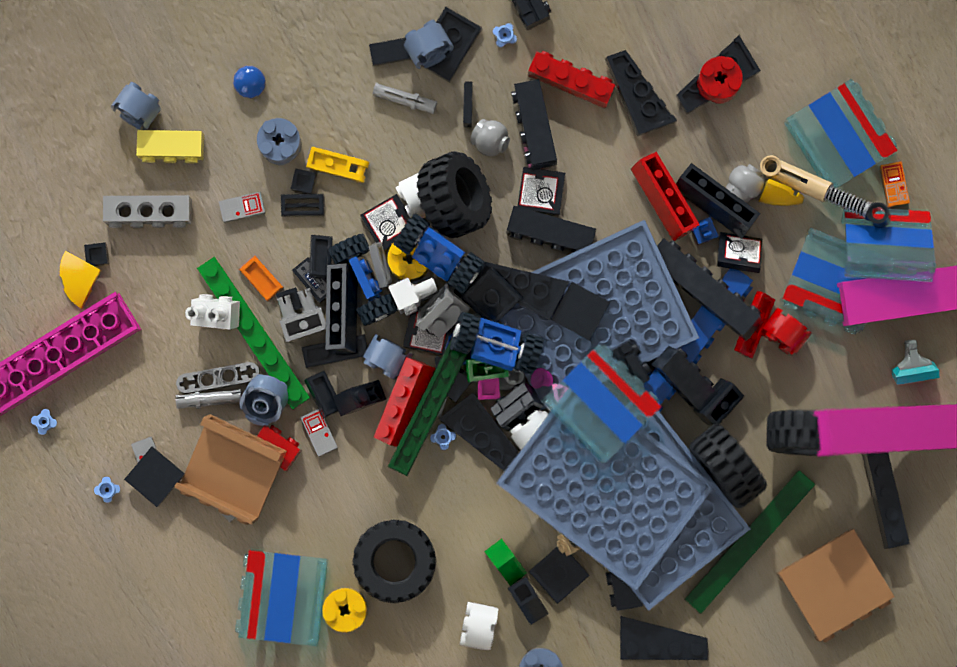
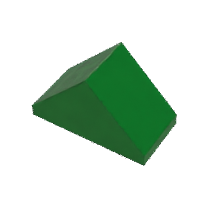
[466,358,509,382]
[484,538,527,586]

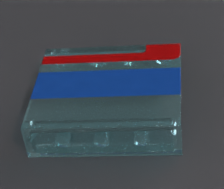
[784,79,898,189]
[841,208,936,282]
[780,227,891,334]
[541,344,661,463]
[235,550,328,646]

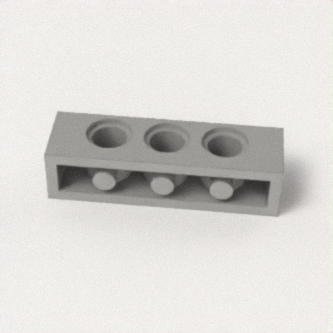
[103,195,192,228]

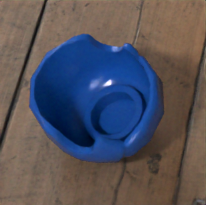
[233,66,266,98]

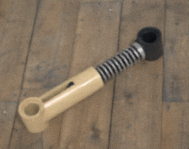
[760,155,891,228]

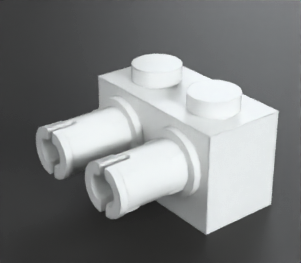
[389,278,438,316]
[185,294,240,329]

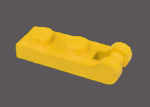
[306,146,370,183]

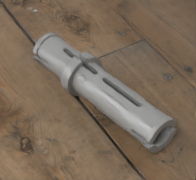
[372,83,437,114]
[176,389,241,409]

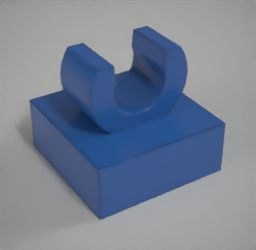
[692,217,719,245]

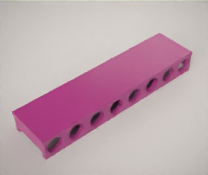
[837,266,957,326]
[0,292,142,416]
[814,404,957,456]

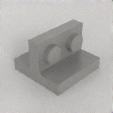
[417,282,470,339]

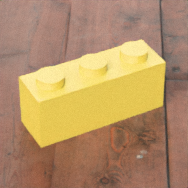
[137,130,204,163]

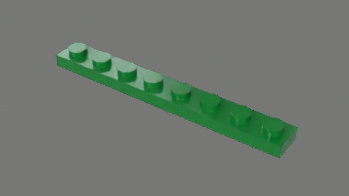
[197,256,310,410]

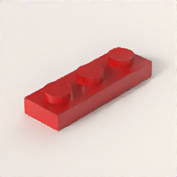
[734,291,776,359]

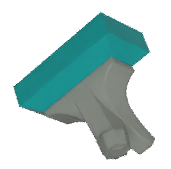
[891,340,940,385]

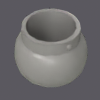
[471,119,510,156]
[726,164,765,203]

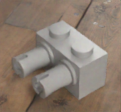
[276,288,326,342]

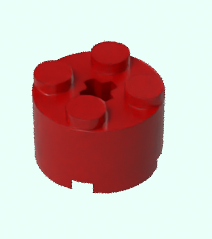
[697,56,743,104]
[761,308,812,355]

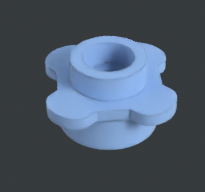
[493,23,517,47]
[31,409,57,435]
[430,424,456,450]
[94,477,120,503]

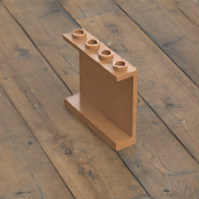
[175,414,287,525]
[777,529,894,643]

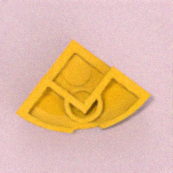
[758,179,804,206]
[60,251,101,309]

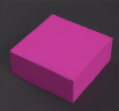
[478,378,500,400]

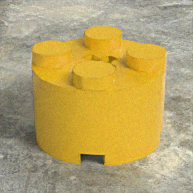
[388,243,429,282]
[323,588,368,632]

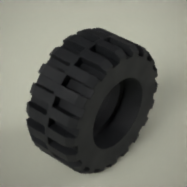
[416,151,492,238]
[766,410,834,456]
[689,424,767,508]
[352,520,436,603]

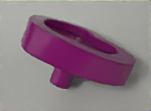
[530,368,553,389]

